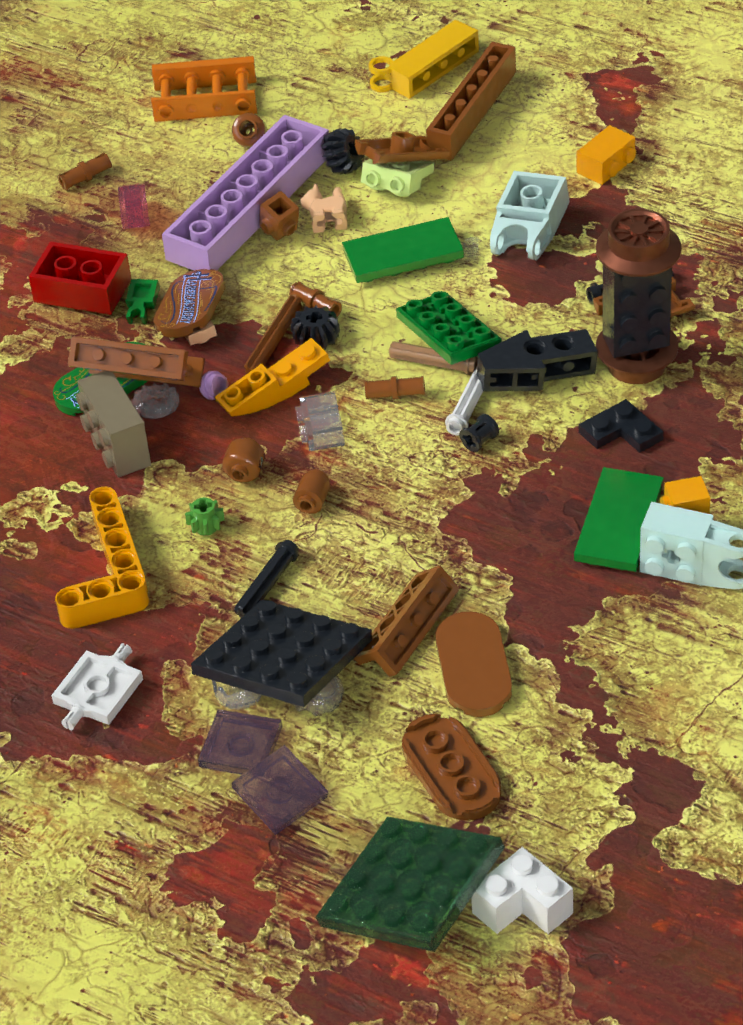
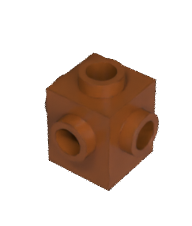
[259,191,299,241]

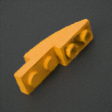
[215,338,330,417]

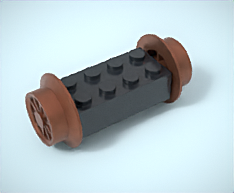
[596,209,682,384]

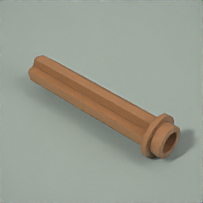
[389,341,478,375]

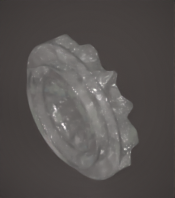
[132,382,179,419]

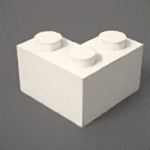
[471,847,573,934]

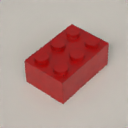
[28,241,132,315]

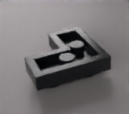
[579,399,664,453]

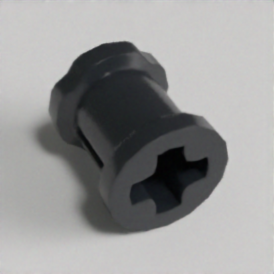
[459,414,499,452]

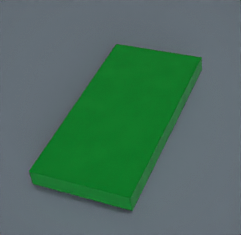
[342,217,464,283]
[396,291,502,365]
[574,467,664,572]

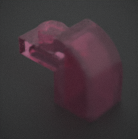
[118,183,151,229]

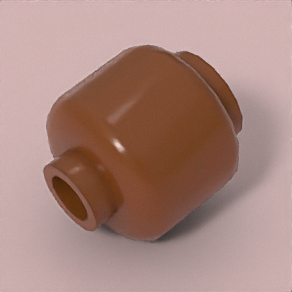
[232,113,268,149]
[222,438,265,482]

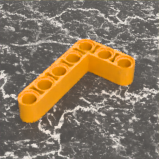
[55,486,149,629]

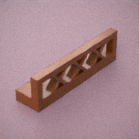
[354,565,460,677]

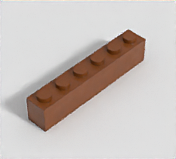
[426,41,516,161]

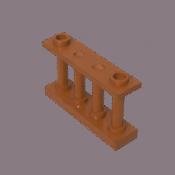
[68,336,205,388]

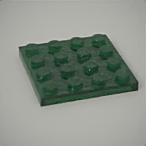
[316,816,505,952]

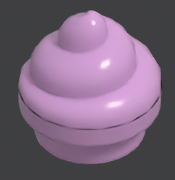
[199,371,228,400]

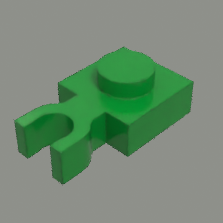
[125,279,160,324]

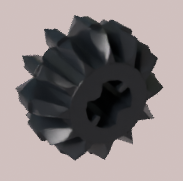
[321,128,365,175]
[291,304,340,350]

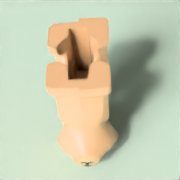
[300,184,347,233]

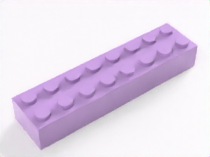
[162,115,329,271]

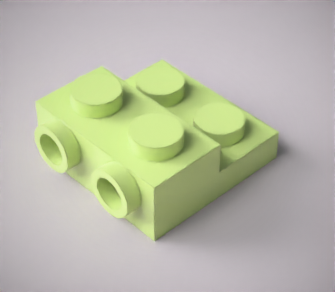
[361,159,435,197]

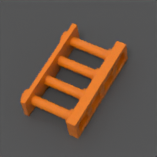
[151,56,257,122]

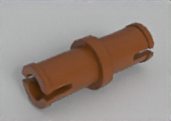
[57,152,112,191]
[289,281,342,317]
[365,376,425,400]

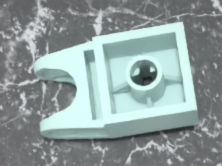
[490,171,570,260]
[640,502,743,589]

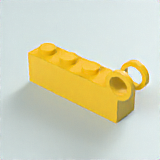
[368,19,479,99]

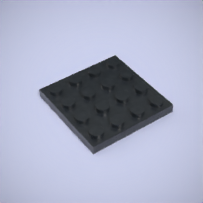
[191,600,372,707]

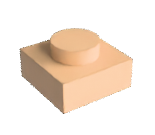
[185,320,217,345]

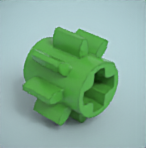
[185,497,225,536]

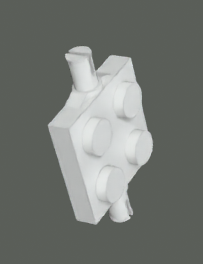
[52,643,143,730]

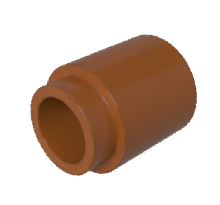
[293,469,330,514]

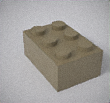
[76,371,151,478]

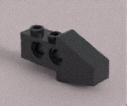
[477,329,598,391]

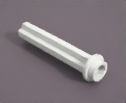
[445,367,483,435]

